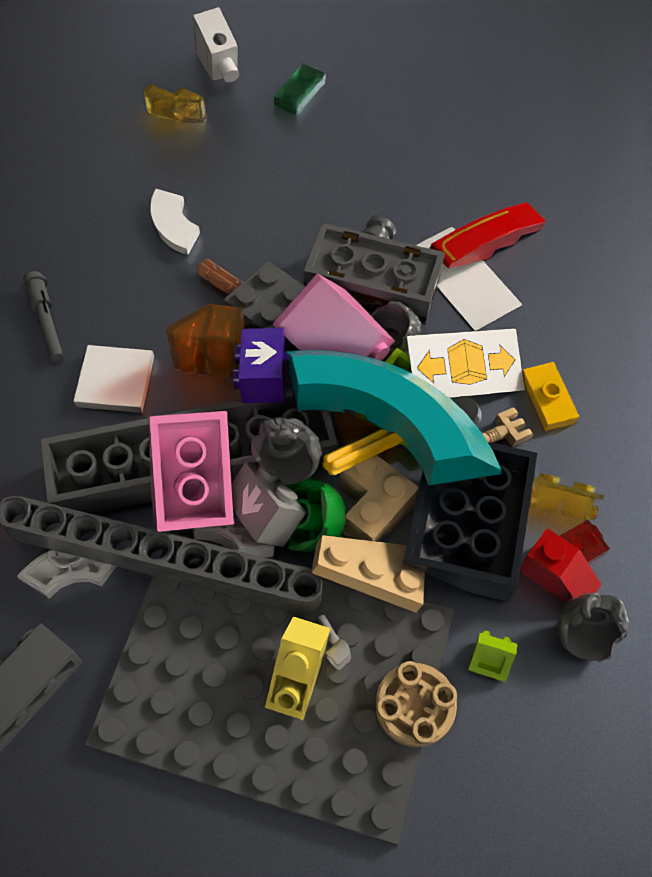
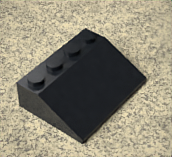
[403,442,538,602]

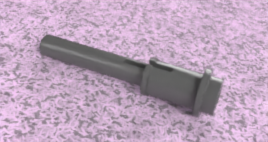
[22,271,64,362]

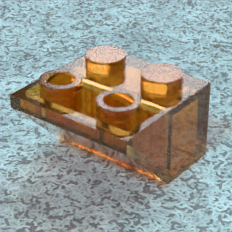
[166,304,245,379]

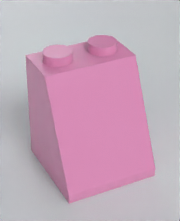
[273,273,395,361]

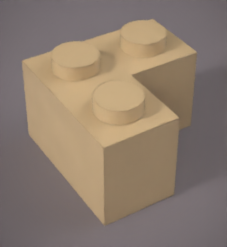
[339,455,419,542]

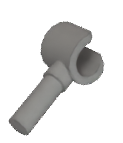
[317,615,351,671]

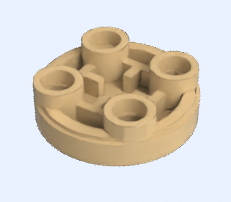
[375,661,457,747]

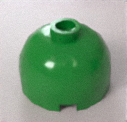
[287,478,347,552]

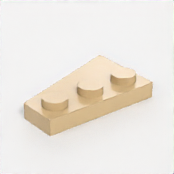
[312,535,425,613]

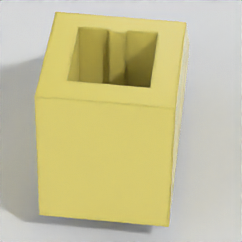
[265,617,331,720]

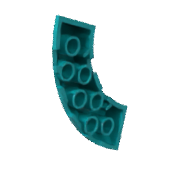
[285,350,501,485]

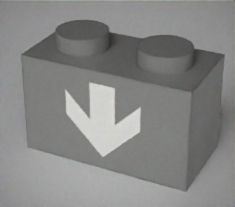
[231,462,306,547]

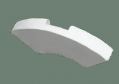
[151,189,200,255]
[191,517,274,558]
[17,550,117,599]

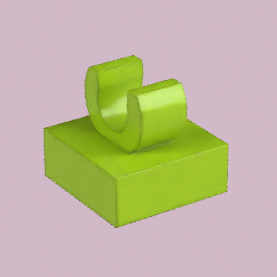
[468,630,517,682]

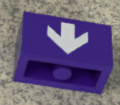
[233,328,286,403]

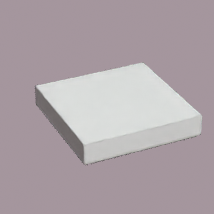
[74,345,154,413]

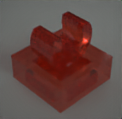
[559,520,610,564]

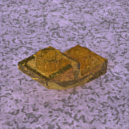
[144,84,207,123]

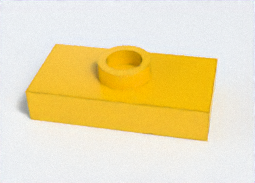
[522,362,580,431]

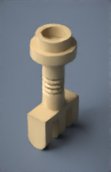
[482,408,534,447]

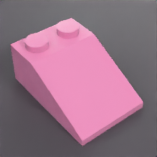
[149,411,234,532]

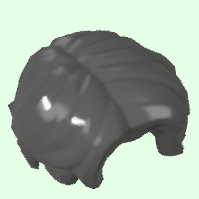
[371,301,422,361]
[251,418,322,485]
[557,593,629,662]

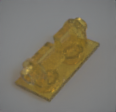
[530,473,604,522]

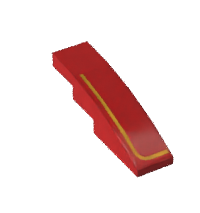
[430,202,546,269]

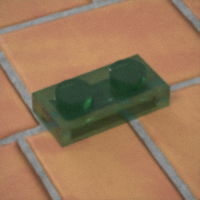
[273,63,326,115]

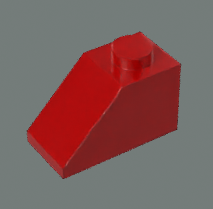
[520,528,601,604]

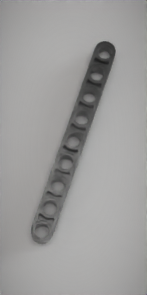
[0,496,323,614]

